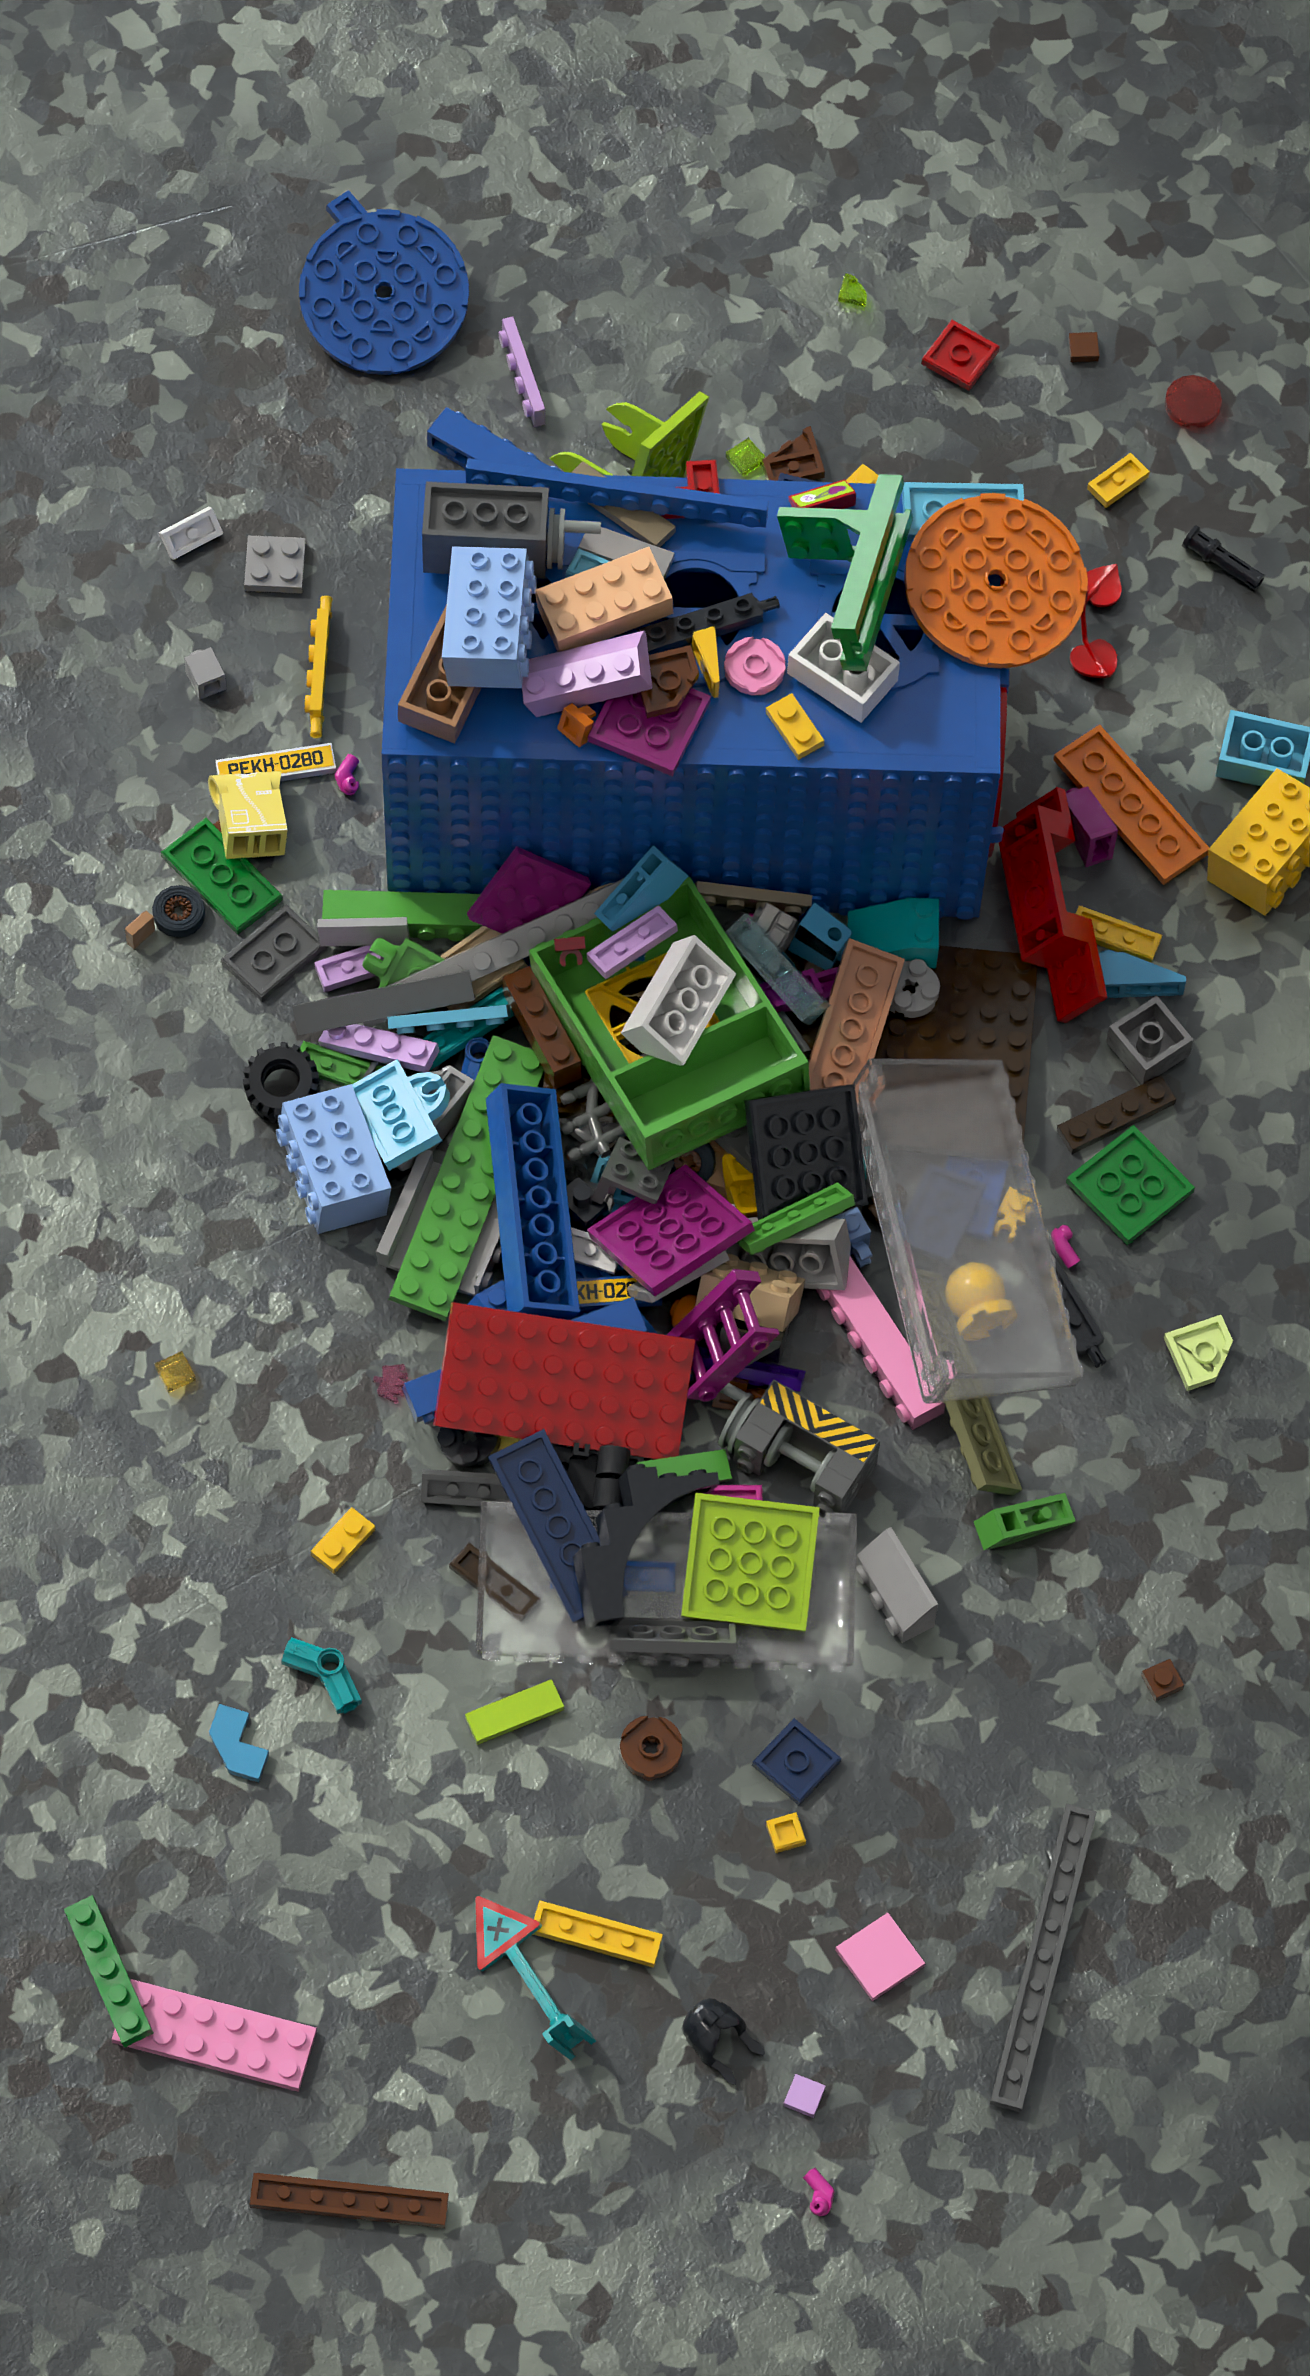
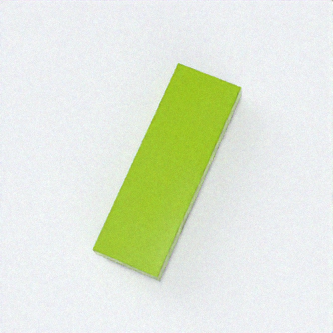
[465,1679,564,1745]

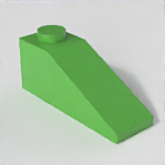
[974,1493,1076,1550]

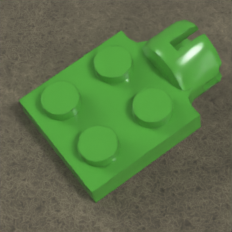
[362,937,445,1014]

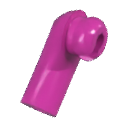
[334,754,359,795]

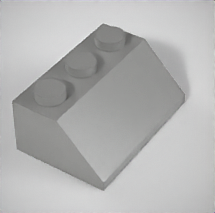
[854,1527,938,1643]

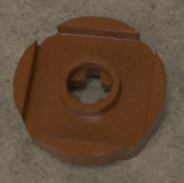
[619,1716,683,1781]

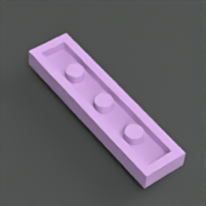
[498,317,545,427]
[318,1024,440,1073]

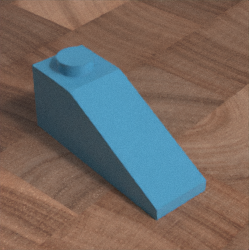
[594,845,688,931]
[1099,950,1186,998]

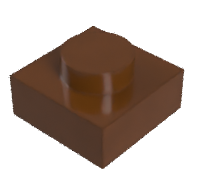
[1141,1659,1184,1702]

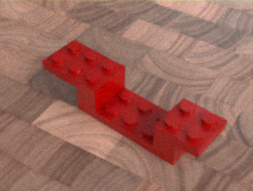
[998,787,1108,1023]

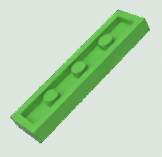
[737,1182,855,1255]

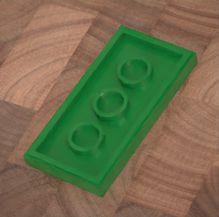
[161,818,283,935]

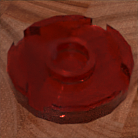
[1165,375,1222,428]

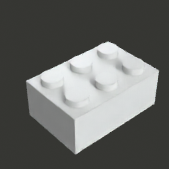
[787,613,900,723]

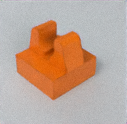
[557,703,596,747]

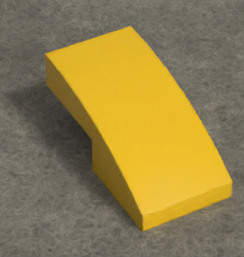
[722,1154,758,1218]

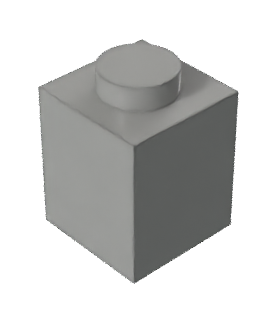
[184,647,226,700]

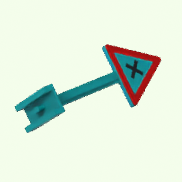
[475,1896,596,2060]

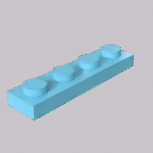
[387,1005,511,1034]

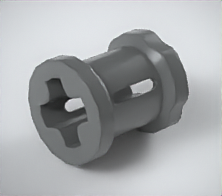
[564,1142,591,1182]

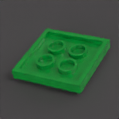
[1066,1125,1195,1245]

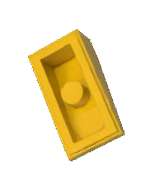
[692,627,720,698]

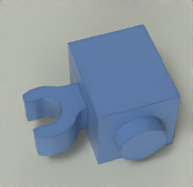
[832,1207,872,1268]

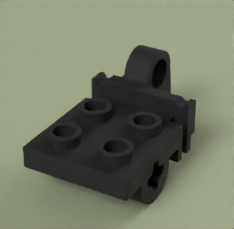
[551,1442,645,1512]

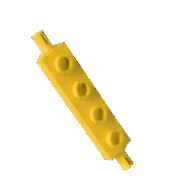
[305,596,332,738]

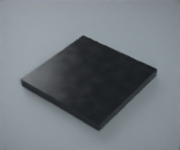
[744,1084,868,1220]

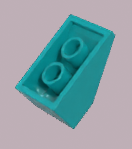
[848,898,939,968]

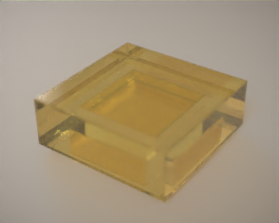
[154,1351,196,1393]

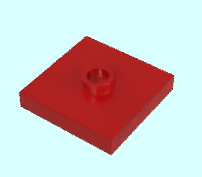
[921,320,1000,391]

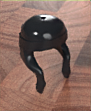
[682,1998,765,2085]

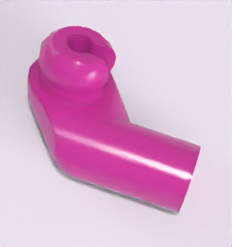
[1051,1225,1080,1268]
[803,2168,834,2216]

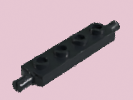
[637,593,780,655]
[1015,1226,1107,1368]

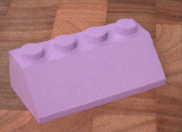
[522,631,652,717]

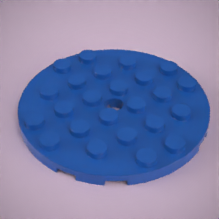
[299,209,469,375]

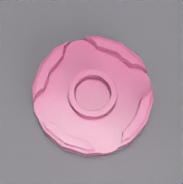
[724,637,786,695]

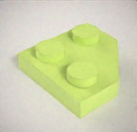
[1164,1315,1233,1391]

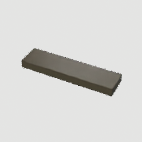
[571,461,676,547]

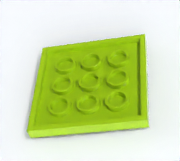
[681,1493,820,1632]

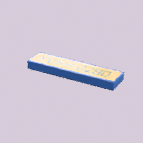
[576,1275,662,1311]

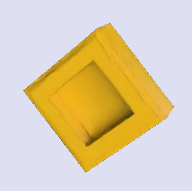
[766,1812,806,1853]

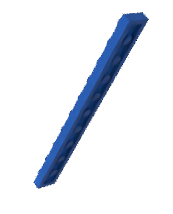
[465,458,769,528]

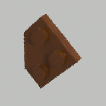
[639,645,699,718]

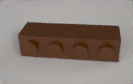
[502,966,582,1089]

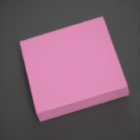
[835,1913,925,2001]

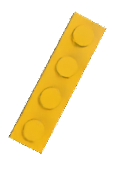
[533,1900,663,1968]

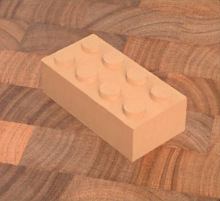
[536,547,673,652]

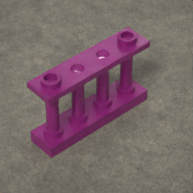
[667,1269,779,1402]

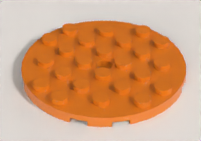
[904,493,1088,668]

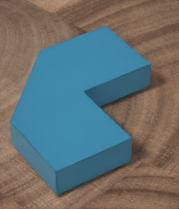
[209,1704,269,1783]

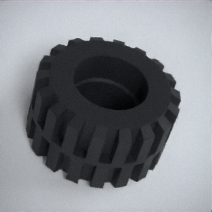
[243,1042,320,1123]

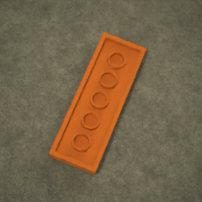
[1053,724,1209,885]

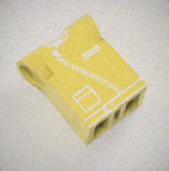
[208,771,288,859]

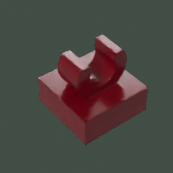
[554,936,586,967]

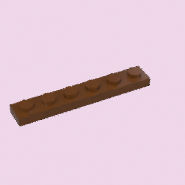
[249,2173,449,2228]

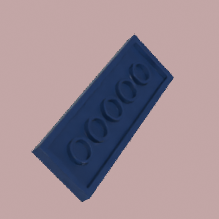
[488,1429,629,1624]

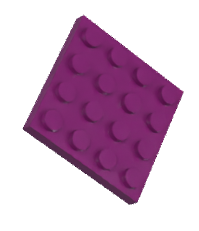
[587,1164,755,1297]

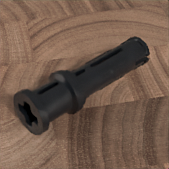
[1182,525,1265,590]

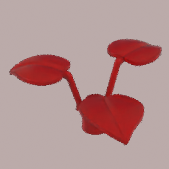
[1070,564,1122,678]

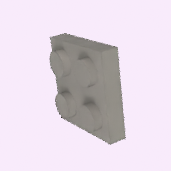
[244,535,306,593]

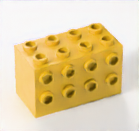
[1207,768,1310,916]

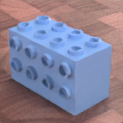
[442,546,537,688]
[276,1084,391,1234]

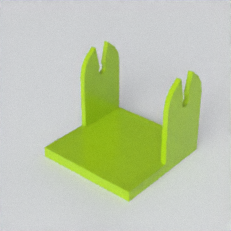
[549,391,709,478]

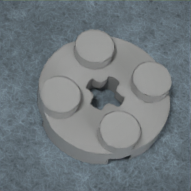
[889,959,940,1018]

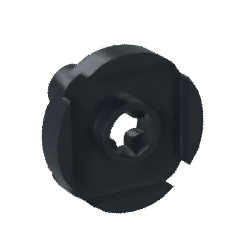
[437,1427,501,1468]

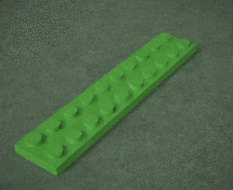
[388,1035,544,1321]

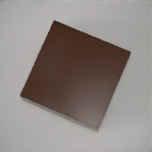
[1068,332,1099,362]

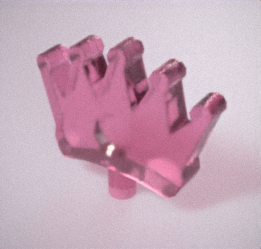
[373,1364,408,1404]

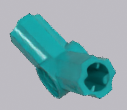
[281,1637,362,1714]

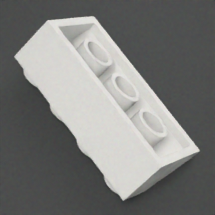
[621,935,736,1066]

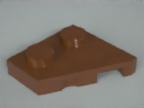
[762,426,825,481]

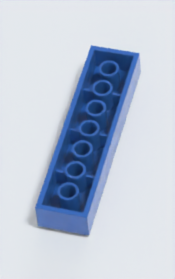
[486,1083,580,1320]

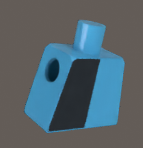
[788,903,852,970]

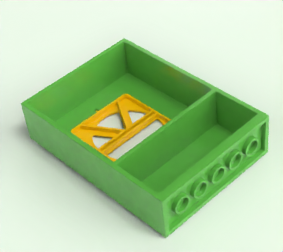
[529,877,810,1171]

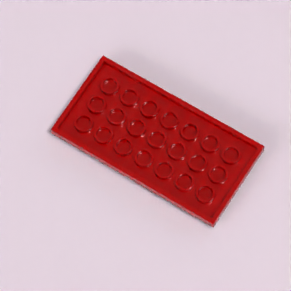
[433,1302,695,1459]

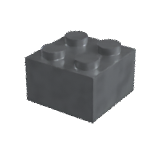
[1106,996,1193,1085]

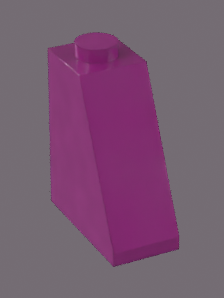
[1066,786,1118,868]

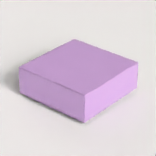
[783,2074,826,2118]

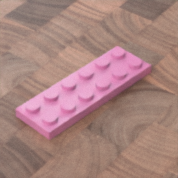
[112,1979,317,2092]

